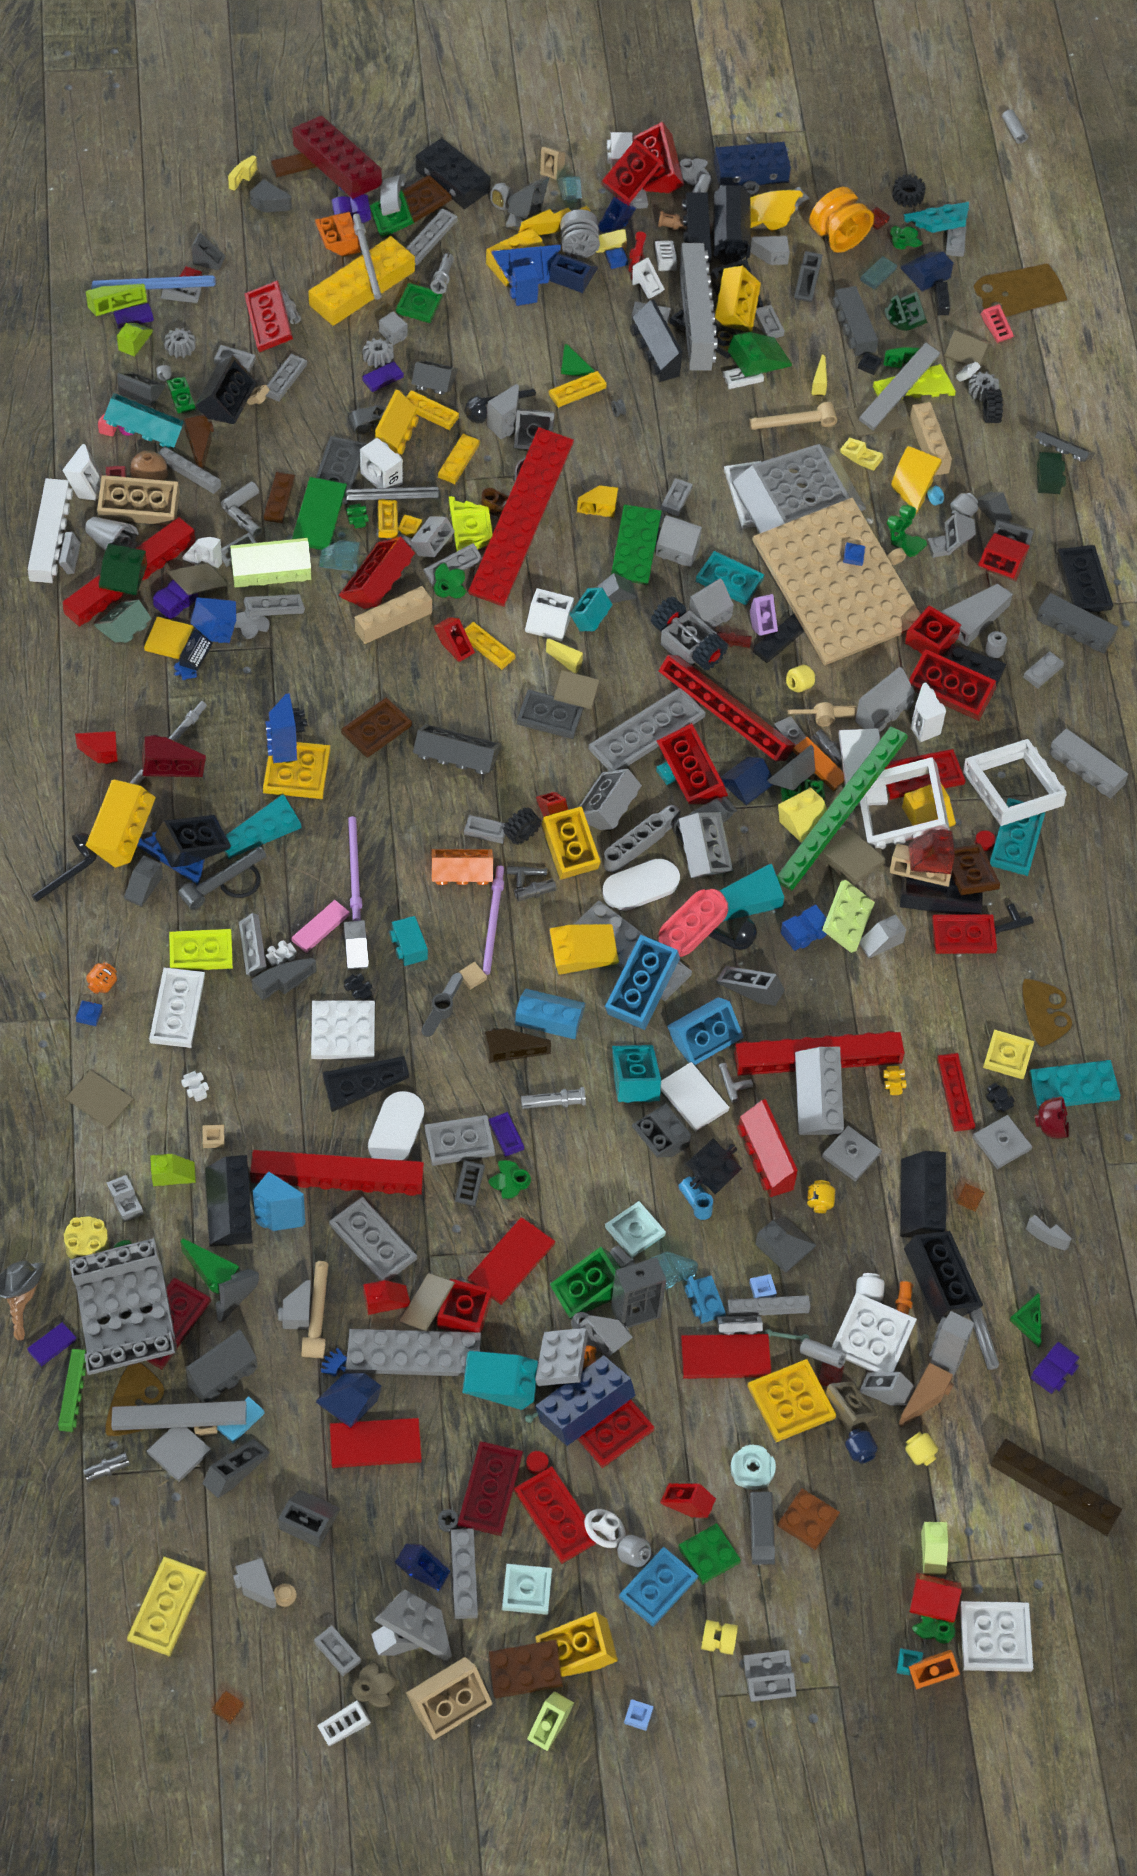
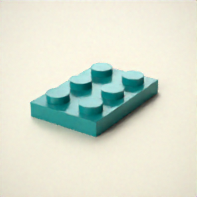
[695,551,765,605]

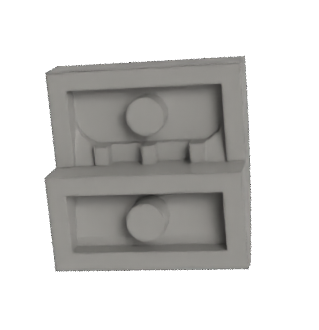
[743,1650,796,1702]

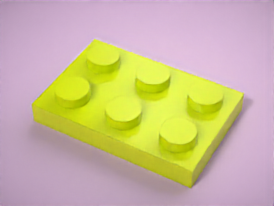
[169,929,233,970]

